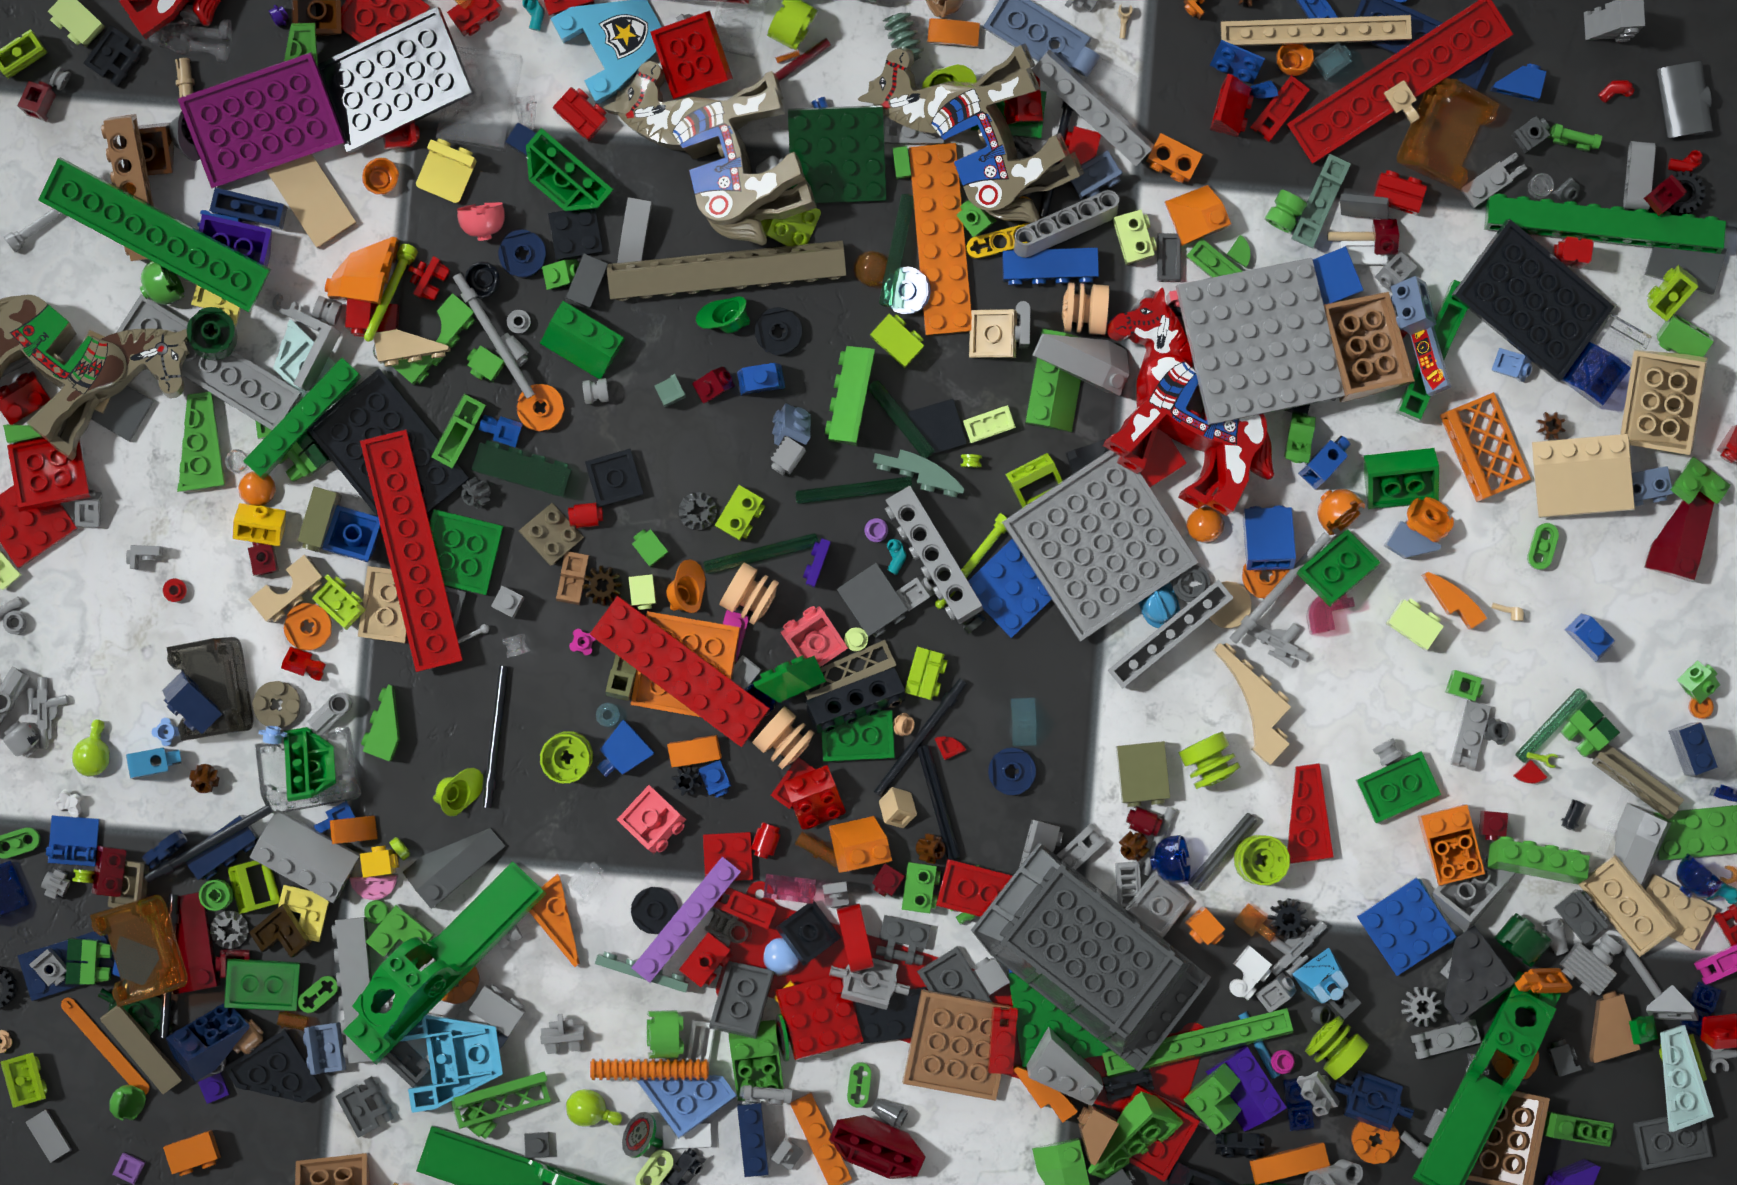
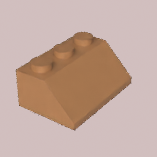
[1077,1105,1119,1166]
[295,1153,371,1185]

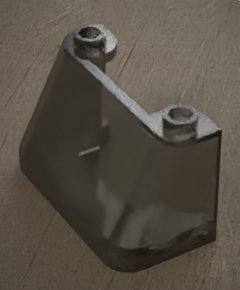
[166,637,253,741]

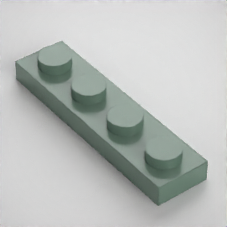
[595,951,689,993]

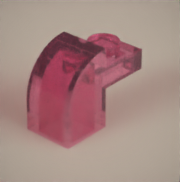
[1306,594,1355,635]
[764,874,816,904]

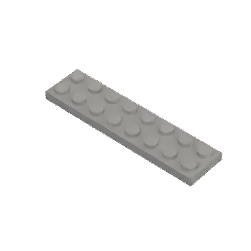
[116,294,302,431]

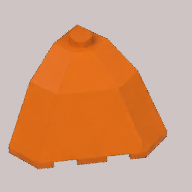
[325,237,400,305]

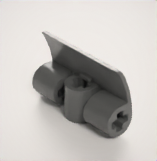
[1657,61,1713,139]

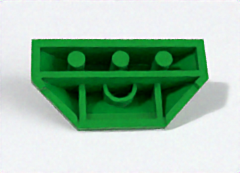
[526,128,613,212]
[284,727,336,802]

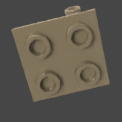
[519,503,584,566]

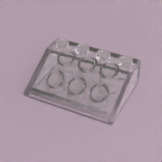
[436,46,523,152]

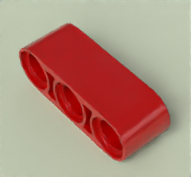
[837,903,874,973]

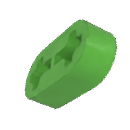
[298,975,339,1013]
[847,1062,871,1108]

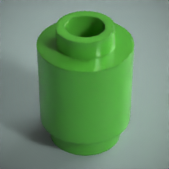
[461,1105,497,1139]

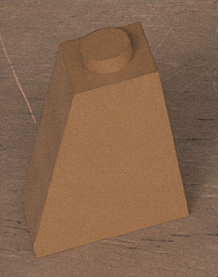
[1589,991,1640,1063]

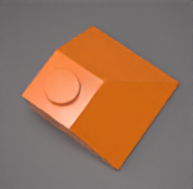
[1164,185,1231,246]

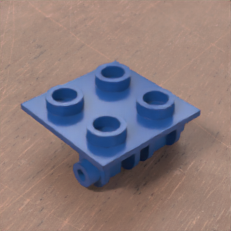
[1210,40,1265,84]
[46,815,99,866]

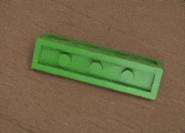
[451,1071,551,1129]

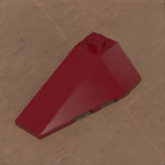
[1644,491,1714,581]
[172,892,221,994]

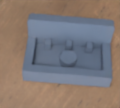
[1070,150,1123,199]
[772,403,811,446]
[303,1022,346,1075]

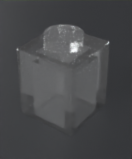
[566,862,604,899]

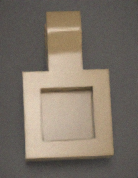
[1383,80,1420,123]

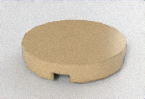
[1209,581,1252,628]

